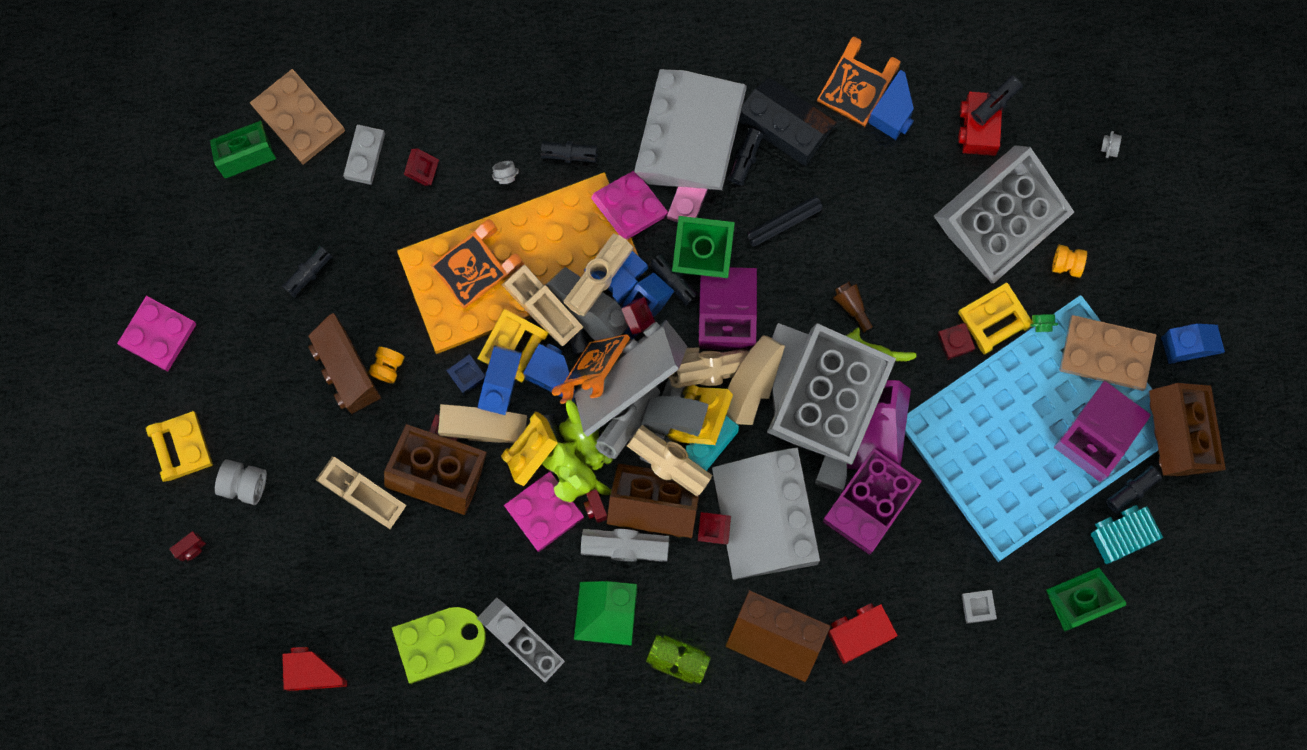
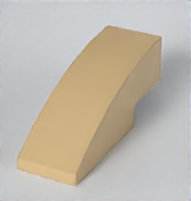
[501,265,583,346]
[726,335,785,425]
[438,404,527,443]
[316,457,406,529]

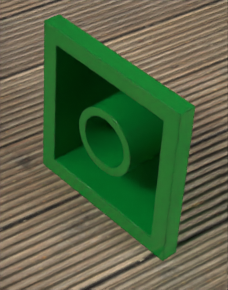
[574,581,637,646]

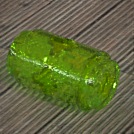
[646,635,711,684]

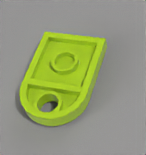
[392,607,486,684]

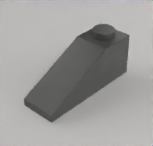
[546,267,629,341]

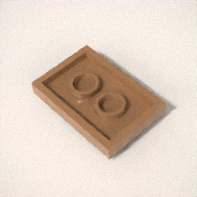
[250,69,345,165]
[1059,315,1156,391]

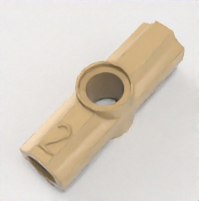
[564,234,634,316]
[668,349,749,388]
[627,425,712,496]

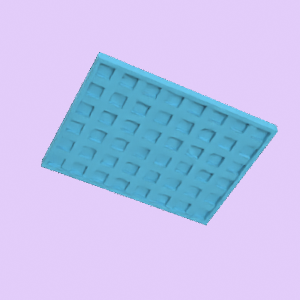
[905,295,1159,562]

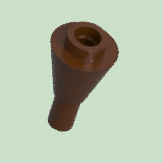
[833,282,873,332]

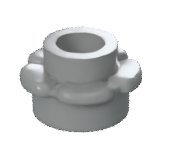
[1101,131,1122,158]
[492,161,519,184]

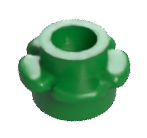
[1030,314,1058,332]

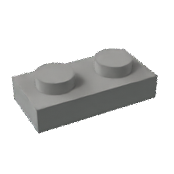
[343,125,385,185]

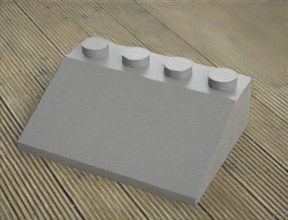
[634,69,747,190]
[934,146,1074,283]
[574,320,687,437]
[767,324,896,464]
[712,448,820,580]

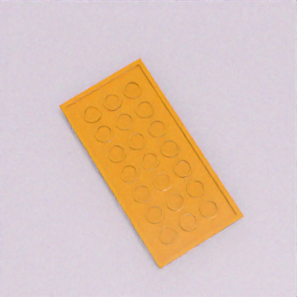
[397,172,645,354]

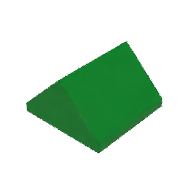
[210,121,276,179]
[672,216,735,278]
[1047,568,1126,631]

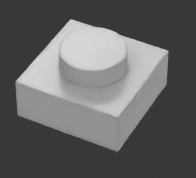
[962,590,997,624]

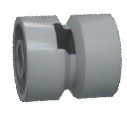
[215,459,267,505]

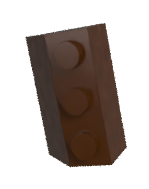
[308,313,381,414]
[1149,383,1226,476]
[384,424,486,515]
[607,463,699,538]
[726,590,830,682]

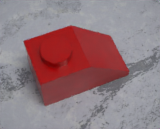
[283,647,347,691]

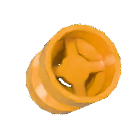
[1052,244,1087,278]
[368,346,404,383]

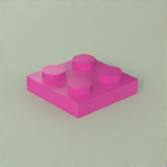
[591,171,668,240]
[117,296,196,372]
[504,472,584,552]

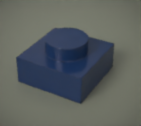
[446,354,485,395]

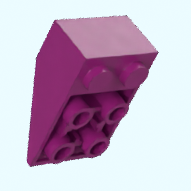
[699,267,757,351]
[846,380,911,470]
[1053,380,1151,482]
[823,448,921,555]

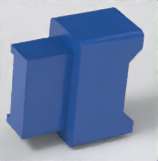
[584,251,648,305]

